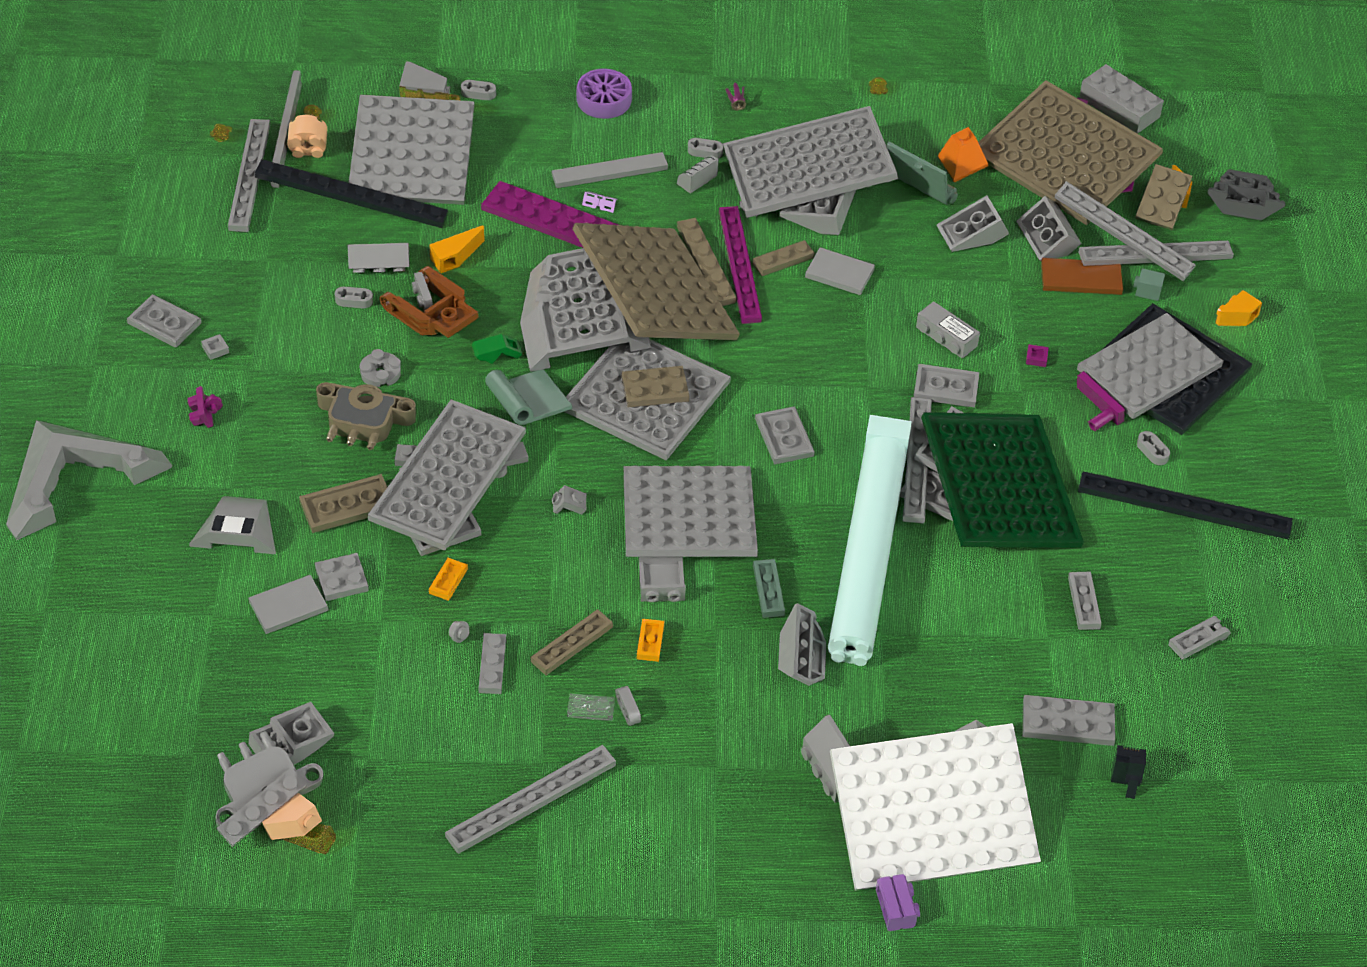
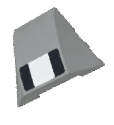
[189,496,276,554]

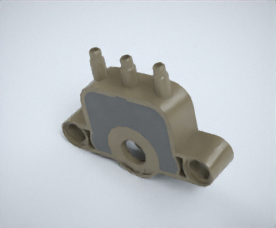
[316,382,416,450]

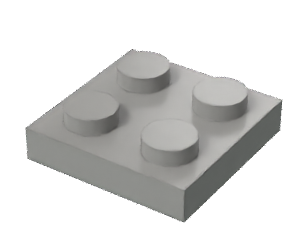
[315,553,369,601]

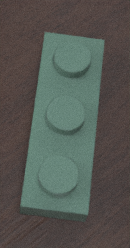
[753,559,785,618]

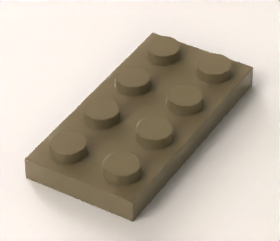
[299,474,387,533]

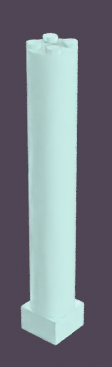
[828,415,912,666]

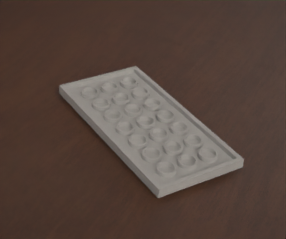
[368,400,526,551]

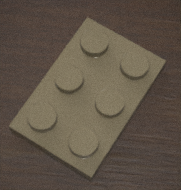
[1136,164,1192,230]
[621,366,689,407]

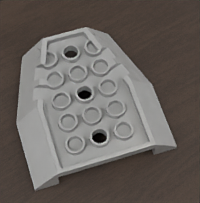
[520,248,651,372]

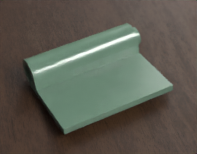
[887,142,958,205]
[485,369,573,425]

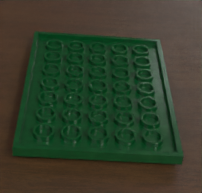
[921,412,1084,548]

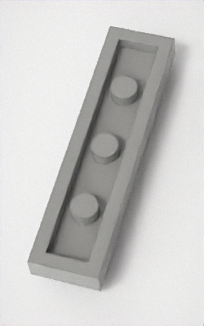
[217,767,307,848]

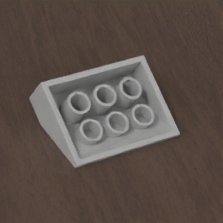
[780,190,856,235]

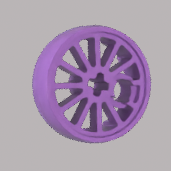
[576,69,632,119]

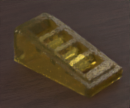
[282,824,336,854]

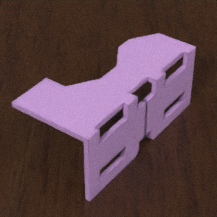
[582,191,618,213]

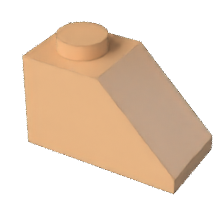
[262,793,322,840]

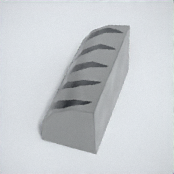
[677,156,718,194]

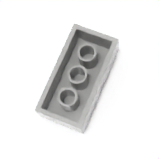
[1079,64,1164,134]

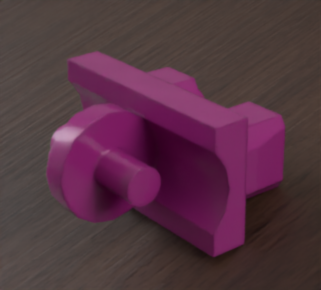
[187,386,223,428]

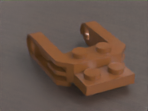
[380,266,479,338]

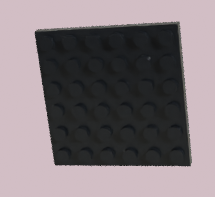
[1102,303,1253,435]

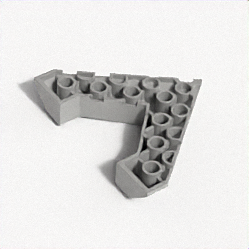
[6,420,172,540]

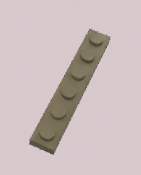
[677,217,736,306]

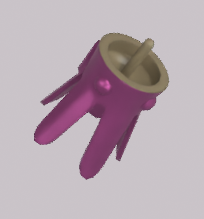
[725,83,746,111]

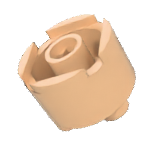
[287,115,327,158]

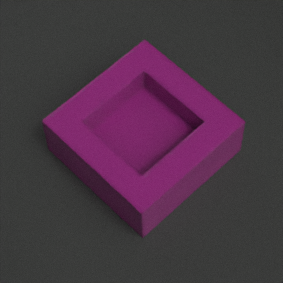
[1026,344,1048,367]

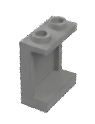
[639,557,686,602]

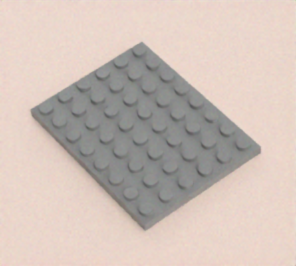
[723,106,898,218]

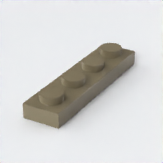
[531,609,613,675]

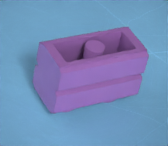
[876,874,920,931]

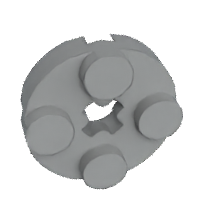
[359,349,401,387]

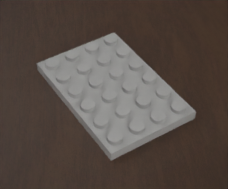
[1077,313,1223,419]

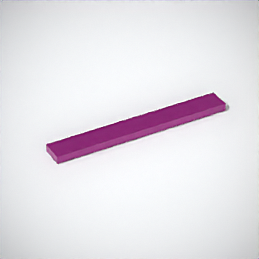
[719,206,762,324]

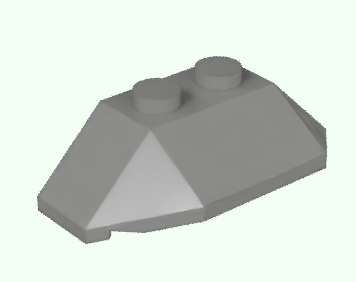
[778,603,826,686]

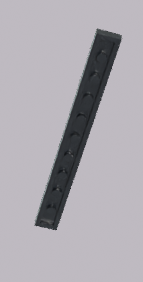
[255,159,448,228]
[1078,471,1293,540]

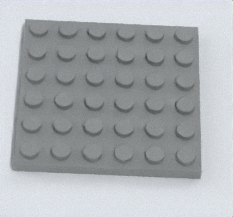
[349,95,475,205]
[564,339,731,460]
[624,466,758,557]

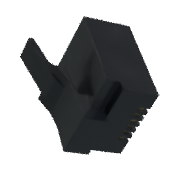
[1111,745,1146,799]

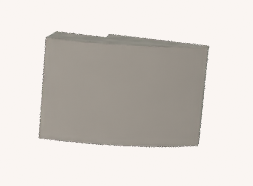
[248,702,334,765]

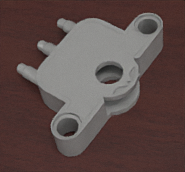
[216,731,323,827]

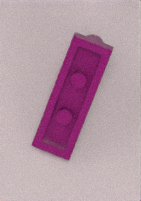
[1077,371,1125,431]

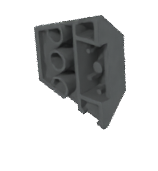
[1208,169,1286,220]

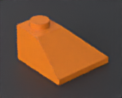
[938,127,988,183]

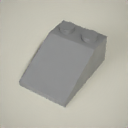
[937,196,1009,252]

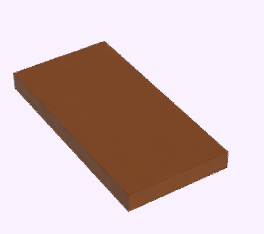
[1041,258,1123,295]

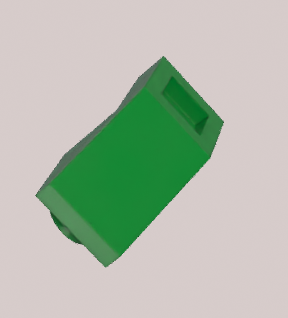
[472,334,523,364]

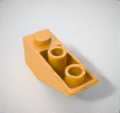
[429,225,485,273]

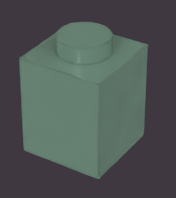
[1133,269,1165,301]

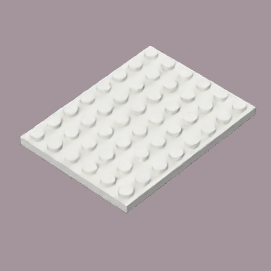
[830,723,1041,891]

